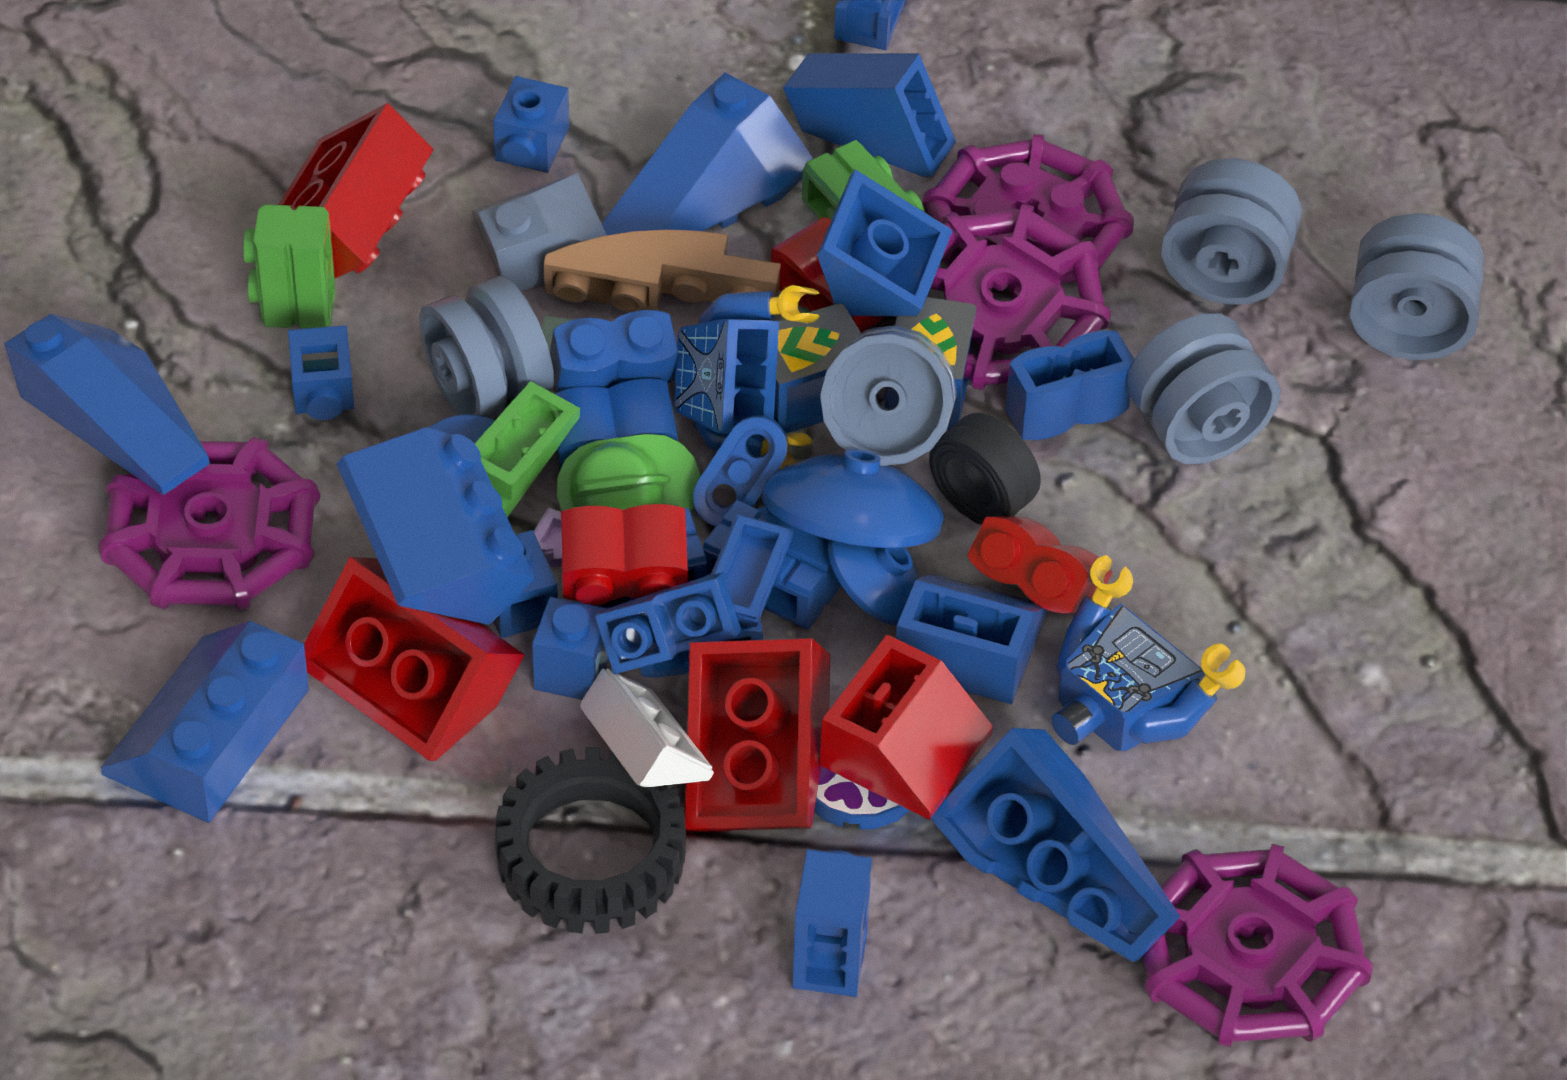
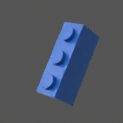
[336,427,535,625]
[100,621,309,823]

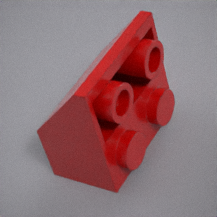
[820,634,993,820]

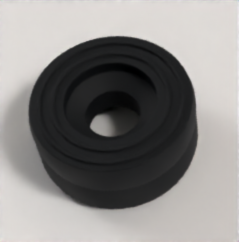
[929,413,1041,525]

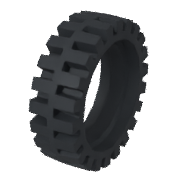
[495,747,686,934]

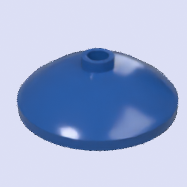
[763,449,944,548]

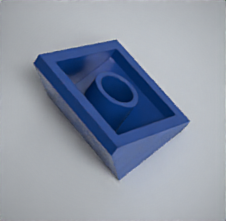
[817,169,953,316]

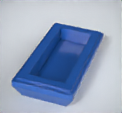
[710,514,795,628]

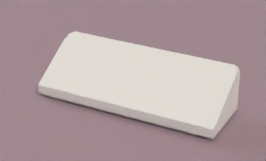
[580,668,714,787]

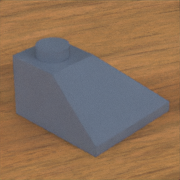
[472,173,607,292]

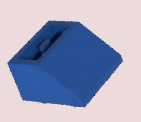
[896,574,1047,705]

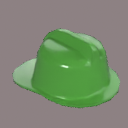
[556,434,701,512]

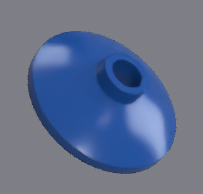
[828,540,921,626]

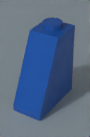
[783,53,956,177]

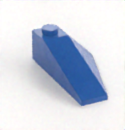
[602,72,814,235]
[4,314,210,495]
[931,728,1181,962]

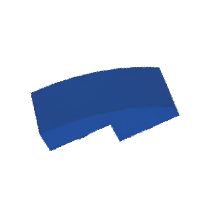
[595,572,741,674]

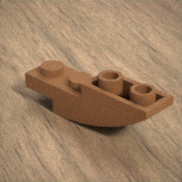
[544,230,781,312]

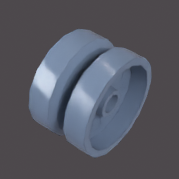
[1161,158,1303,305]
[1350,213,1485,361]
[419,276,554,419]
[1126,313,1281,464]
[820,325,957,466]

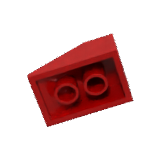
[685,638,831,832]

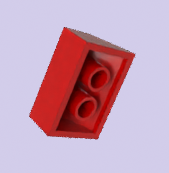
[278,103,434,279]
[304,556,525,761]

